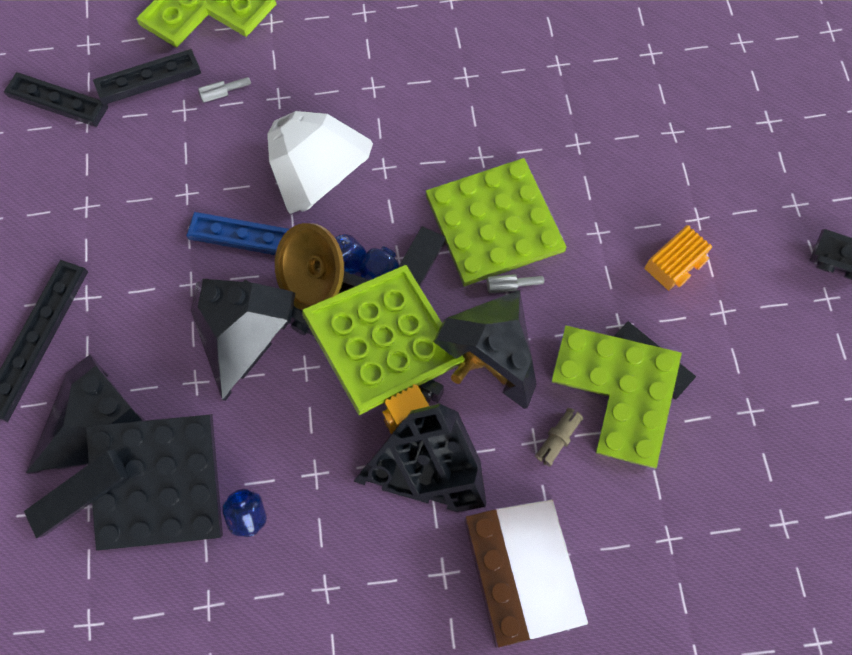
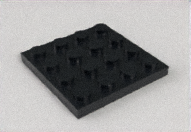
[86,414,223,551]

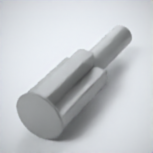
[198,77,251,103]
[487,274,544,293]

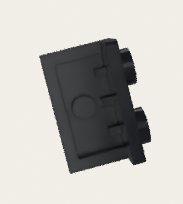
[809,229,852,280]

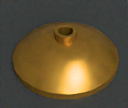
[275,223,344,310]

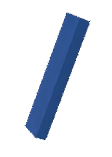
[186,212,289,255]

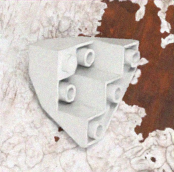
[267,111,373,214]

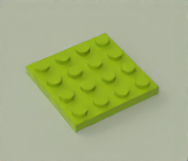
[426,158,567,287]
[302,265,465,415]

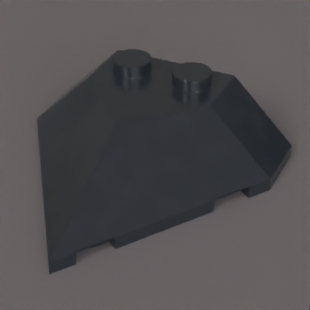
[191,279,296,401]
[433,290,537,409]
[26,355,145,474]
[354,404,487,512]

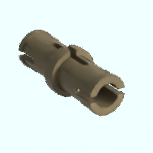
[535,408,583,467]

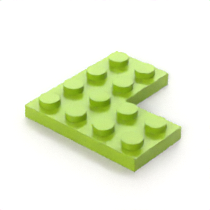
[136,0,277,48]
[552,325,682,469]

